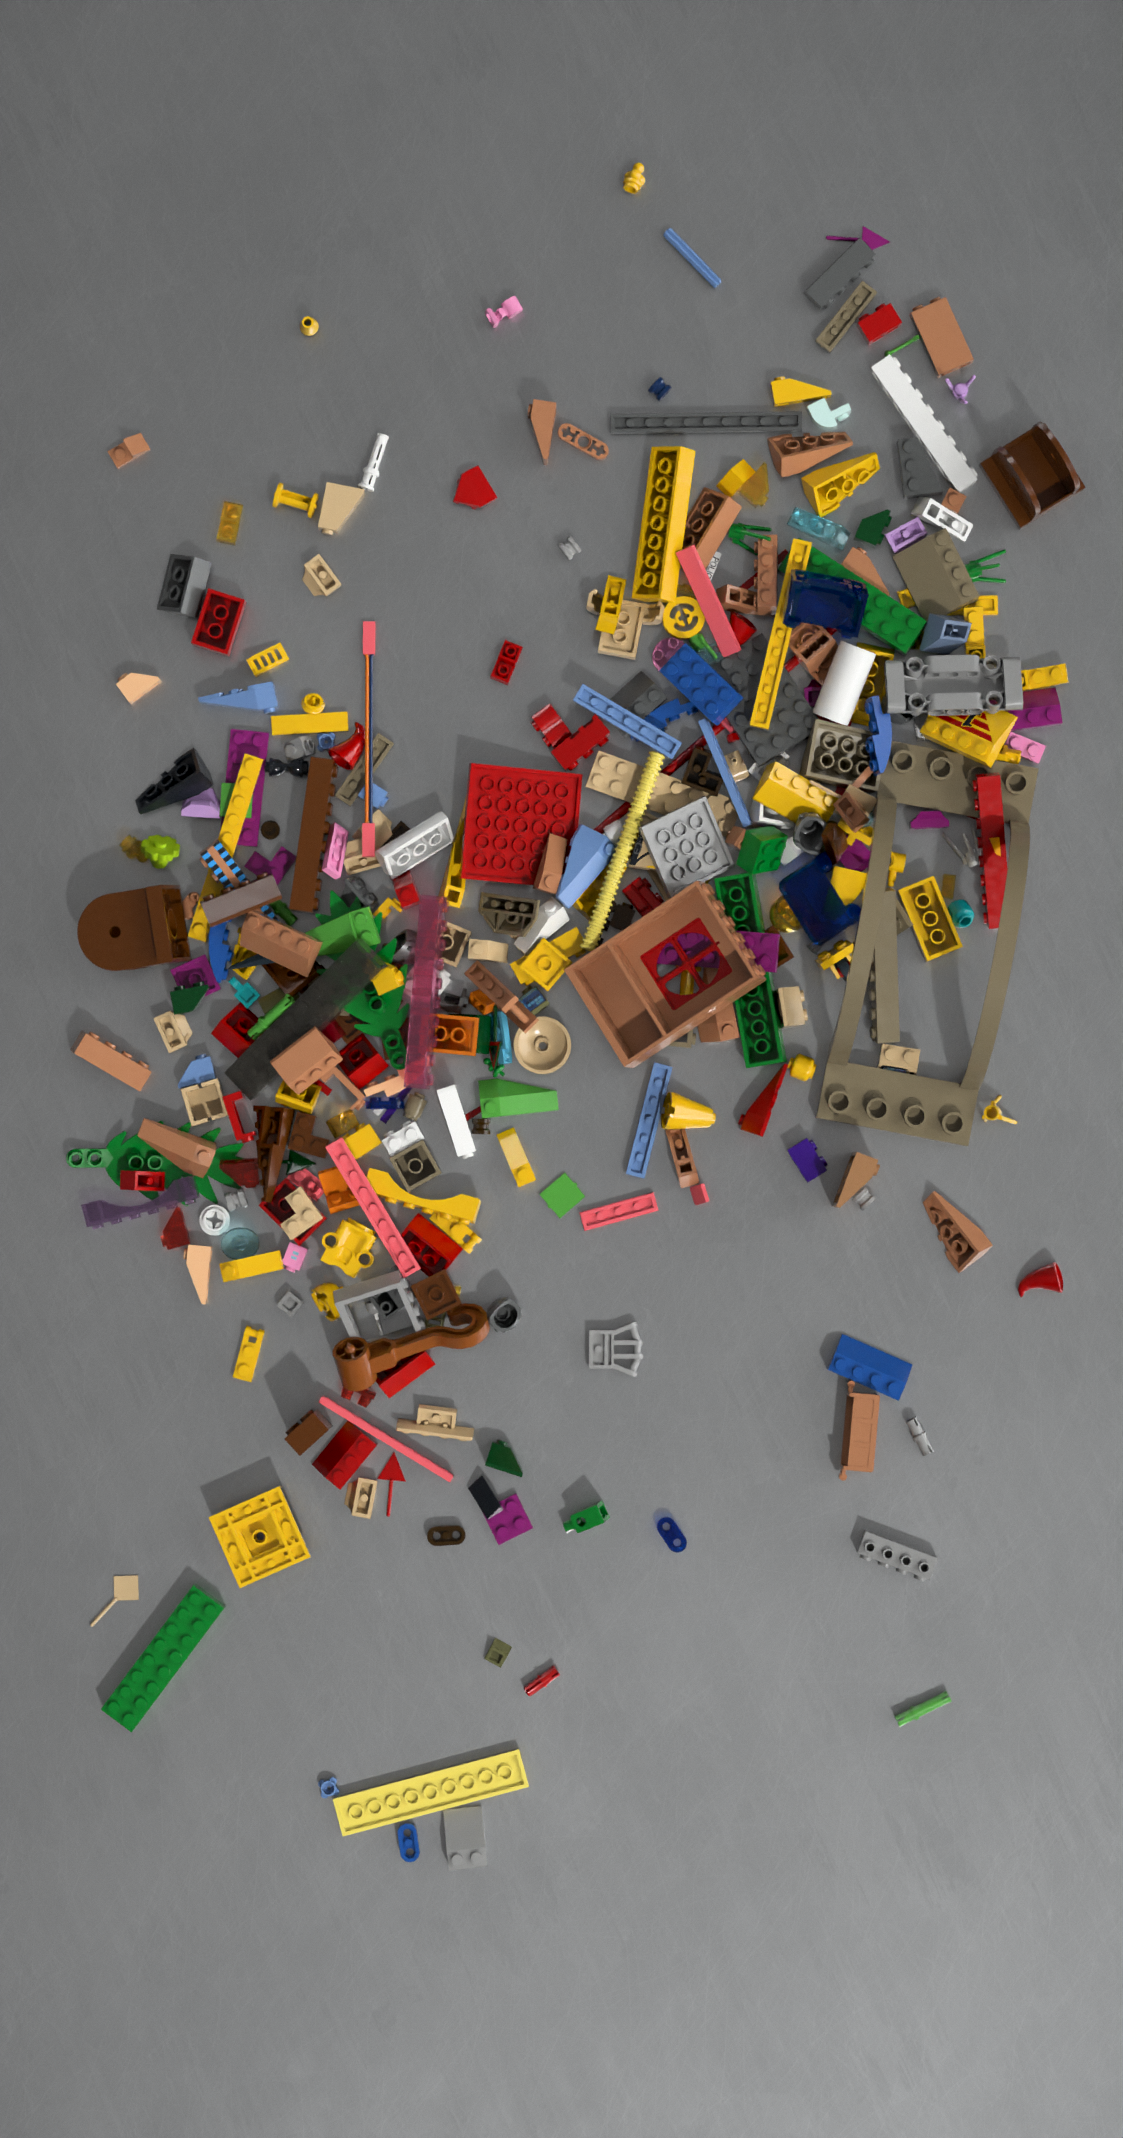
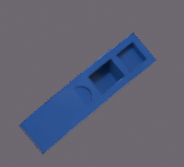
[865,695,892,776]
[630,698,699,742]
[209,919,233,984]

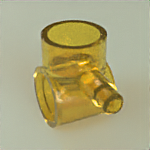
[326,1109,360,1139]

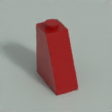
[392,869,423,910]

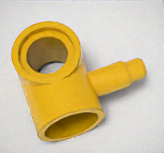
[888,851,906,887]

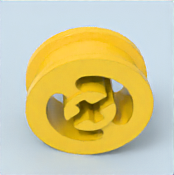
[662,596,705,640]

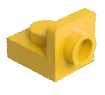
[373,897,403,919]

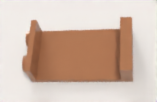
[910,297,974,379]

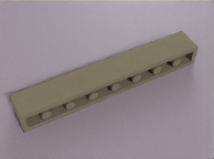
[868,887,900,1044]

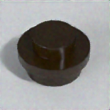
[261,820,280,840]

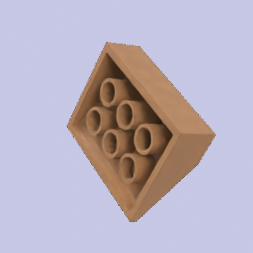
[832,1152,880,1208]

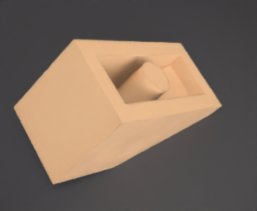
[116,673,162,704]

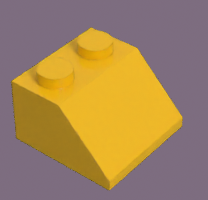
[275,1080,322,1115]

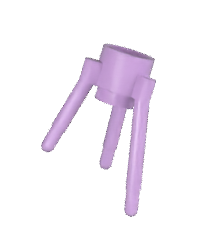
[945,375,976,404]

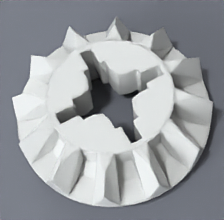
[199,1205,230,1236]

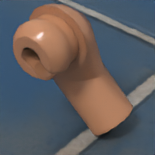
[182,892,200,920]

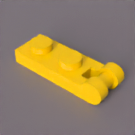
[429,1213,482,1254]
[233,1325,265,1382]

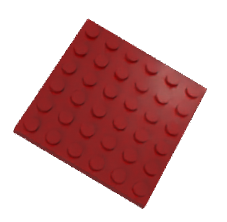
[459,763,583,885]

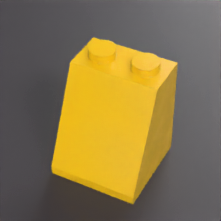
[822,866,867,920]

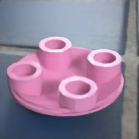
[652,637,685,672]

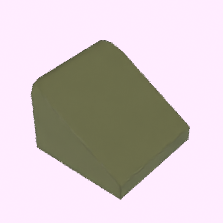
[484,1638,512,1668]

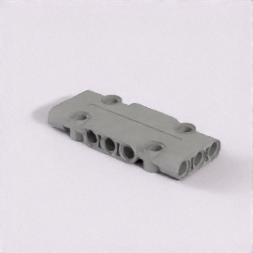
[884,655,1023,716]

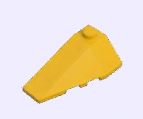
[801,452,880,518]

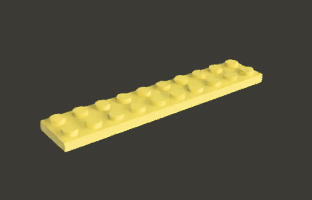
[333,1749,529,1836]

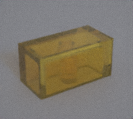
[941,874,956,900]

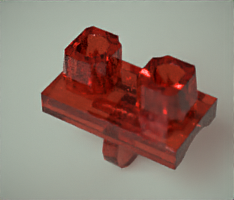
[341,1385,377,1408]

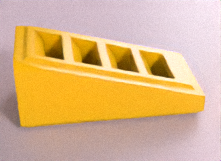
[246,643,289,677]

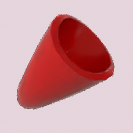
[711,612,757,654]
[327,722,365,770]
[1018,1262,1063,1297]

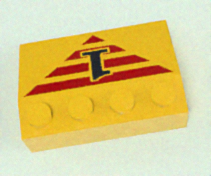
[920,711,1018,768]

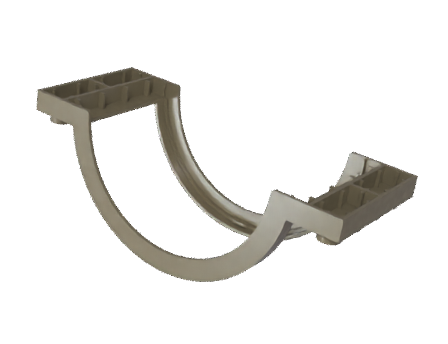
[816,741,1039,1146]

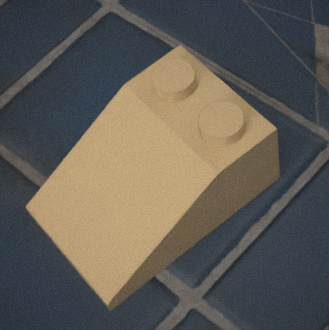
[775,986,808,1029]

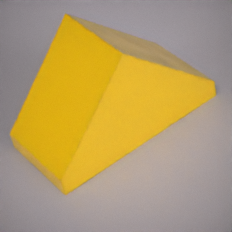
[716,459,757,498]

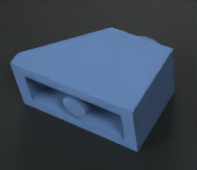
[178,1054,217,1089]

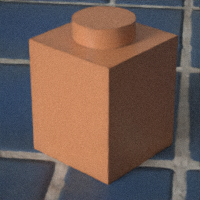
[941,488,967,514]

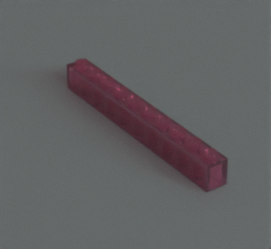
[404,895,449,1089]

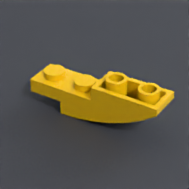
[963,606,986,659]
[1021,663,1069,691]

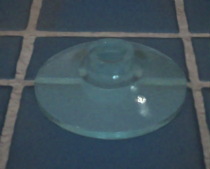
[221,1227,259,1260]

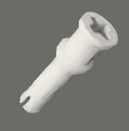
[357,433,389,492]

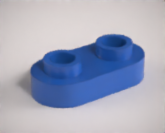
[398,1823,420,1862]

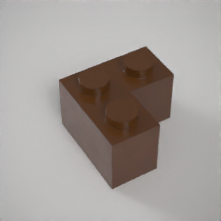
[287,1111,331,1159]

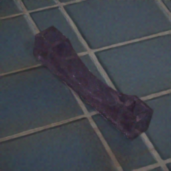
[81,1175,200,1230]

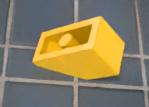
[363,957,405,995]

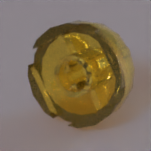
[769,894,808,934]

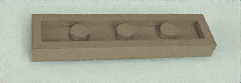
[815,281,877,353]
[335,733,394,807]

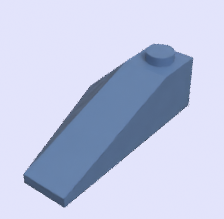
[198,681,279,714]
[556,824,617,909]

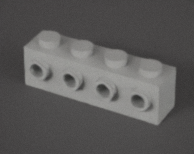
[857,1530,938,1581]

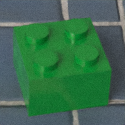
[736,825,788,875]

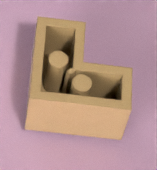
[280,1186,324,1240]

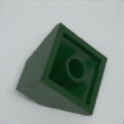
[485,1439,523,1477]

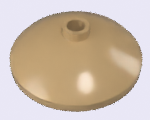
[514,1016,571,1074]

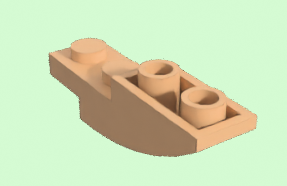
[364,1053,434,1097]

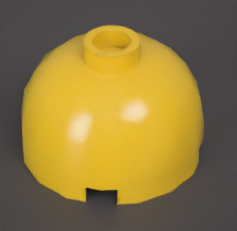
[311,1282,343,1321]

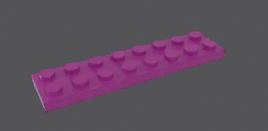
[630,923,780,973]

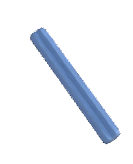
[663,228,721,288]

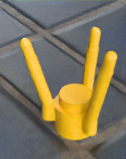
[982,1095,1017,1124]

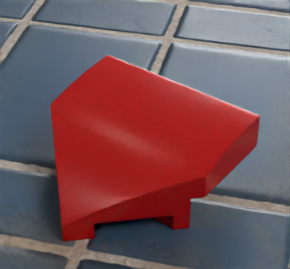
[453,465,497,510]

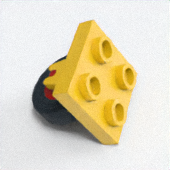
[814,939,854,982]

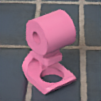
[485,296,523,328]

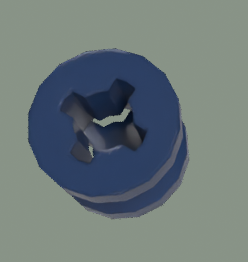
[648,377,672,401]

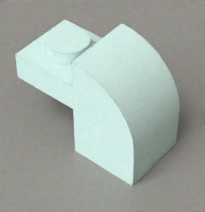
[806,398,851,430]

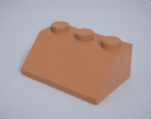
[270,1026,343,1095]

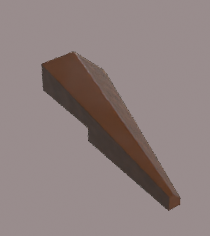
[253,1105,295,1203]

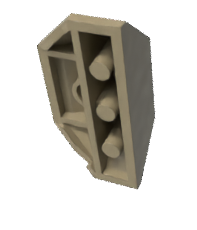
[478,892,540,937]

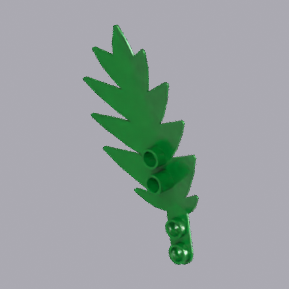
[315,890,410,1070]
[66,1121,258,1207]

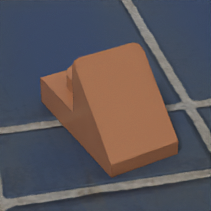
[107,433,150,469]
[833,792,869,833]

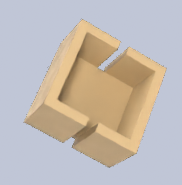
[181,1078,228,1127]

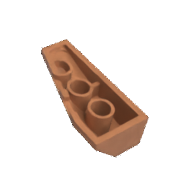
[767,432,853,477]
[923,1191,993,1273]

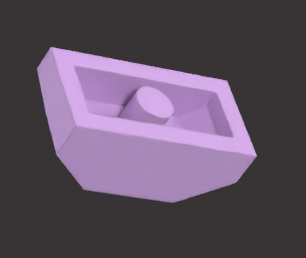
[884,517,927,553]
[181,788,221,818]

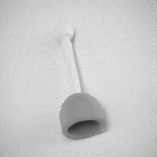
[365,1301,383,1336]

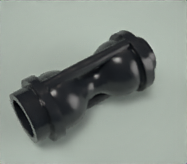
[265,758,308,778]

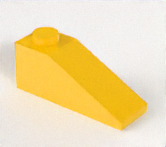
[770,377,831,407]
[595,575,626,634]
[496,1127,536,1187]
[219,1250,284,1282]

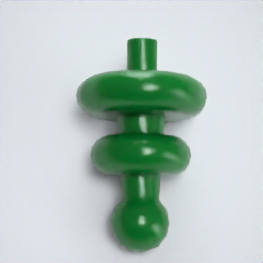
[483,1058,505,1078]

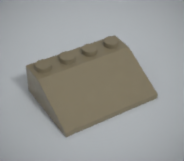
[892,528,979,621]
[799,719,881,794]

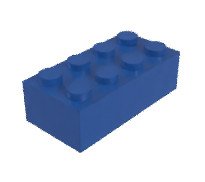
[659,643,744,726]

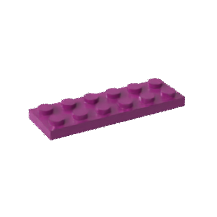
[220,729,269,847]

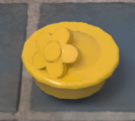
[301,693,325,714]

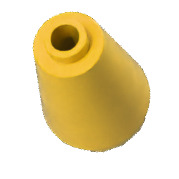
[661,1092,716,1130]

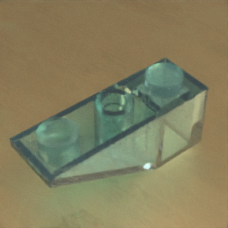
[787,507,851,550]

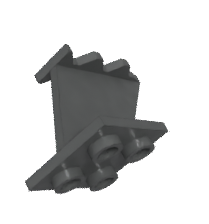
[340,876,379,915]

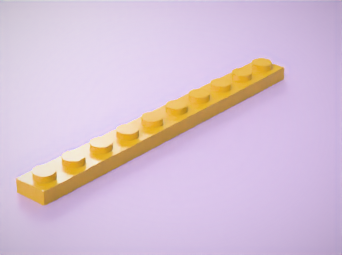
[750,538,812,730]
[188,753,264,942]

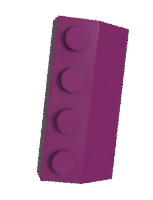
[989,687,1063,732]

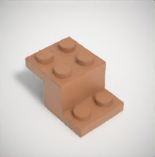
[788,615,838,687]

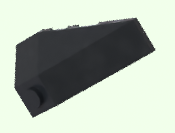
[135,748,214,814]

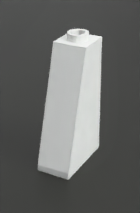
[436,1085,476,1159]

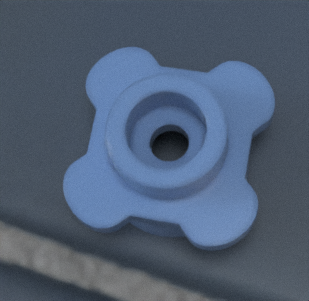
[317,732,336,752]
[318,1777,339,1799]

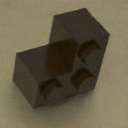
[681,745,723,796]

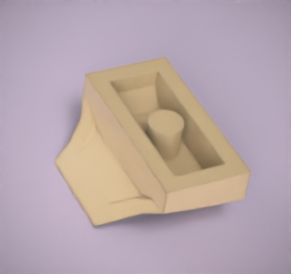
[302,554,342,596]
[352,809,393,848]
[344,838,380,875]
[153,1010,193,1053]
[344,1477,378,1519]

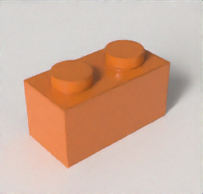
[468,989,495,1015]

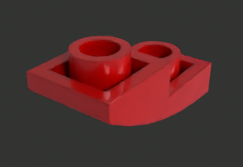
[490,640,523,685]

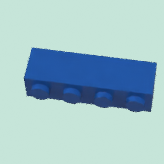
[827,1334,912,1401]

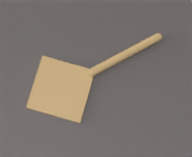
[90,1575,139,1627]

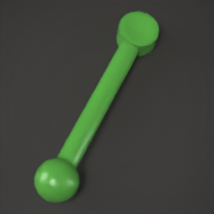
[884,334,920,357]

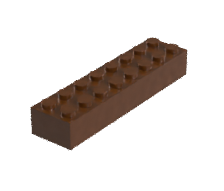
[289,757,338,914]

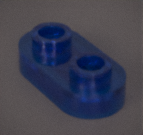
[366,1097,404,1109]
[657,1517,687,1552]

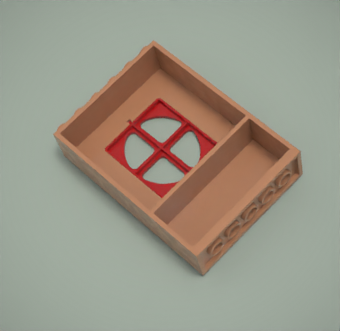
[564,881,766,1068]

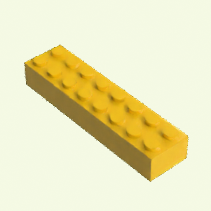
[631,446,695,603]

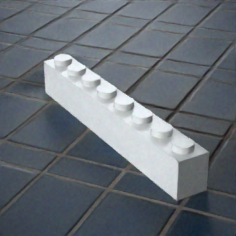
[870,354,978,493]

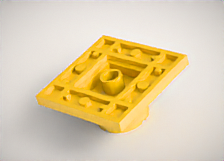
[209,1486,311,1588]

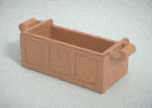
[838,1380,880,1481]

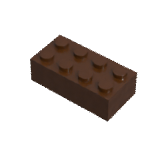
[284,1409,333,1456]

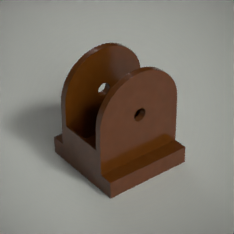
[979,422,1086,530]
[77,885,192,971]

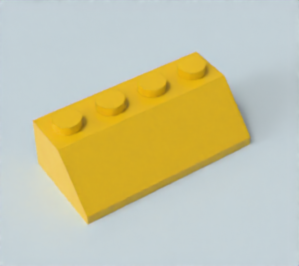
[752,761,839,823]

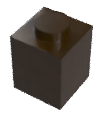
[609,902,636,931]

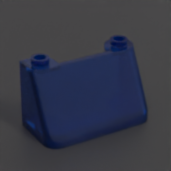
[782,569,869,639]
[779,852,861,946]

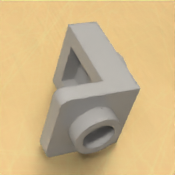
[282,736,315,762]

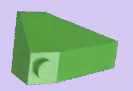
[478,1078,559,1119]

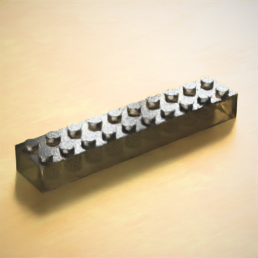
[224,938,388,1101]

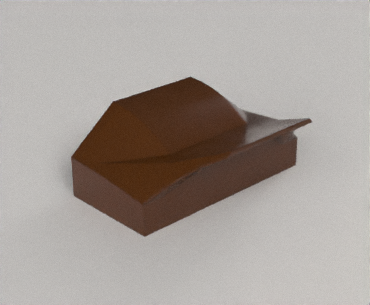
[821,823,848,865]

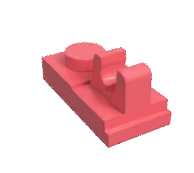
[287,1168,324,1202]

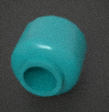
[947,899,974,928]

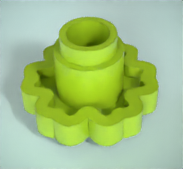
[141,835,180,869]

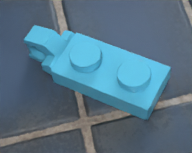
[488,1011,512,1065]

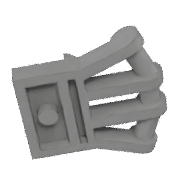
[589,1322,643,1377]

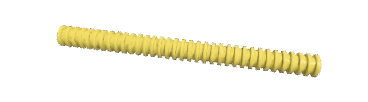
[580,751,665,951]

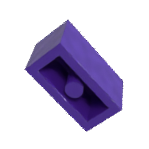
[787,1138,828,1183]

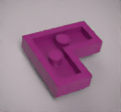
[244,846,297,886]

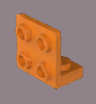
[318,1166,360,1214]

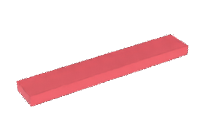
[676,545,742,658]

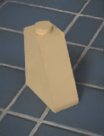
[318,482,365,535]
[468,939,508,963]

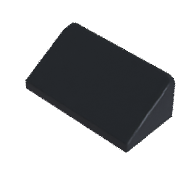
[468,1476,504,1520]

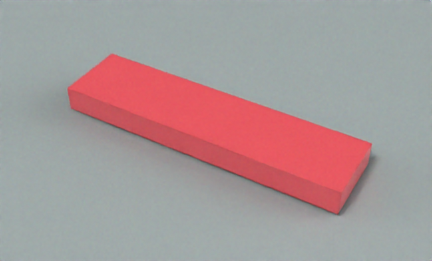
[579,1192,659,1231]

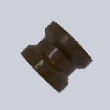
[471,1119,491,1134]

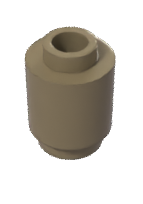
[403,1092,428,1122]

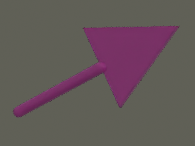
[826,226,890,250]

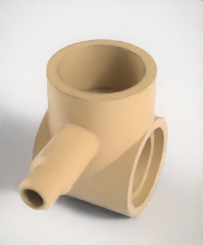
[724,750,750,783]

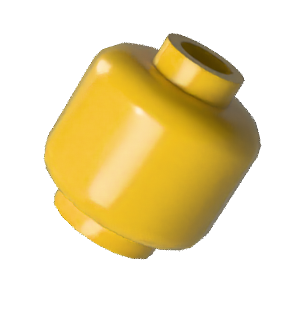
[787,1054,817,1081]

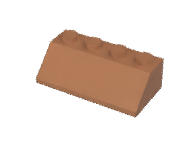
[682,487,742,569]
[240,910,323,977]

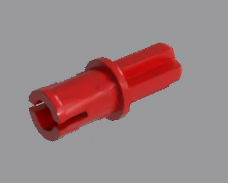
[524,1666,560,1696]

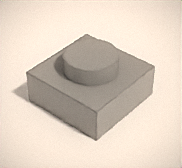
[277,1290,304,1317]

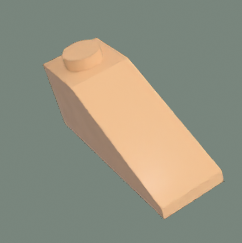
[183,1244,213,1304]

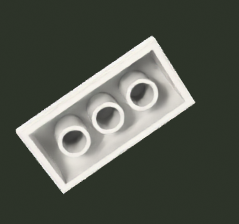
[813,640,876,726]
[375,811,454,880]

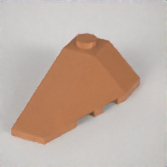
[698,967,740,1043]
[137,1118,216,1178]

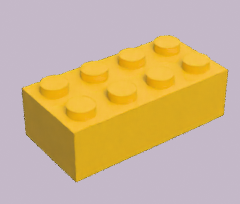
[897,876,963,962]

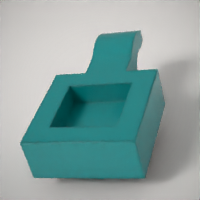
[228,976,261,1009]

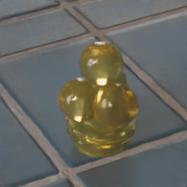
[119,835,148,863]

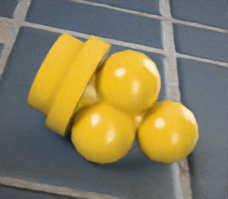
[623,163,645,194]

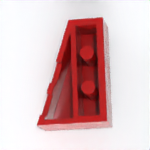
[551,714,610,771]

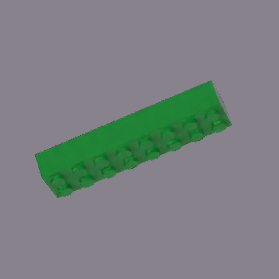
[777,538,927,656]
[101,1583,226,1733]

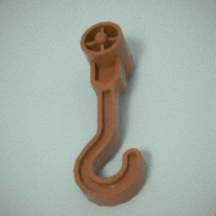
[333,1303,490,1391]

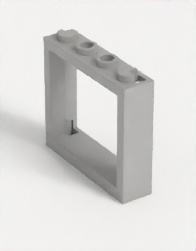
[333,1270,426,1343]

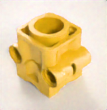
[320,1217,377,1278]

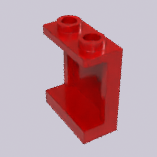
[222,1091,257,1143]

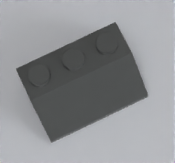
[157,554,211,618]
[610,671,667,738]

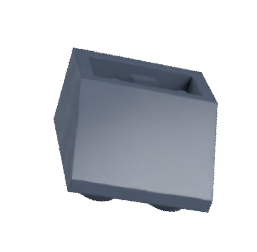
[919,613,972,655]

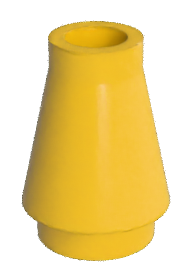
[300,316,319,336]

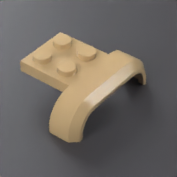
[586,589,664,660]

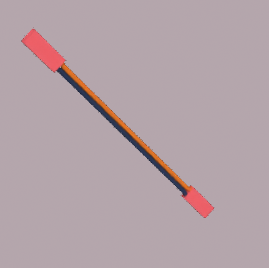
[362,621,376,857]

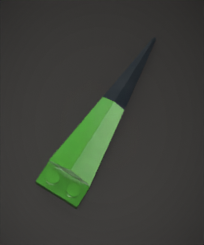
[228,906,381,970]

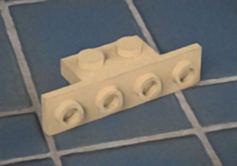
[396,1404,474,1441]

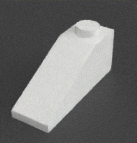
[911,496,973,542]
[514,897,570,956]

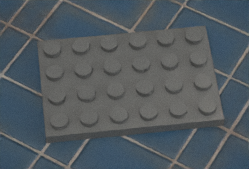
[709,633,818,768]

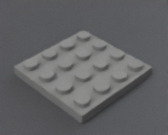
[639,796,735,898]

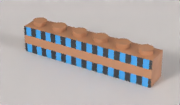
[199,839,279,921]

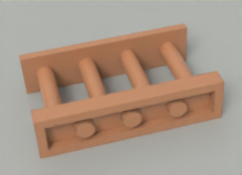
[464,960,539,1034]

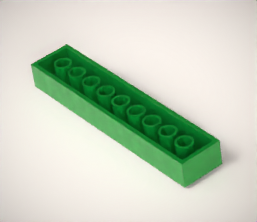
[714,873,787,1068]

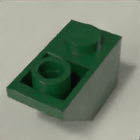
[853,509,892,549]
[170,982,210,1015]

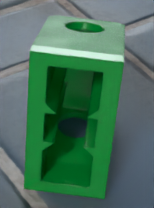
[563,1500,610,1533]

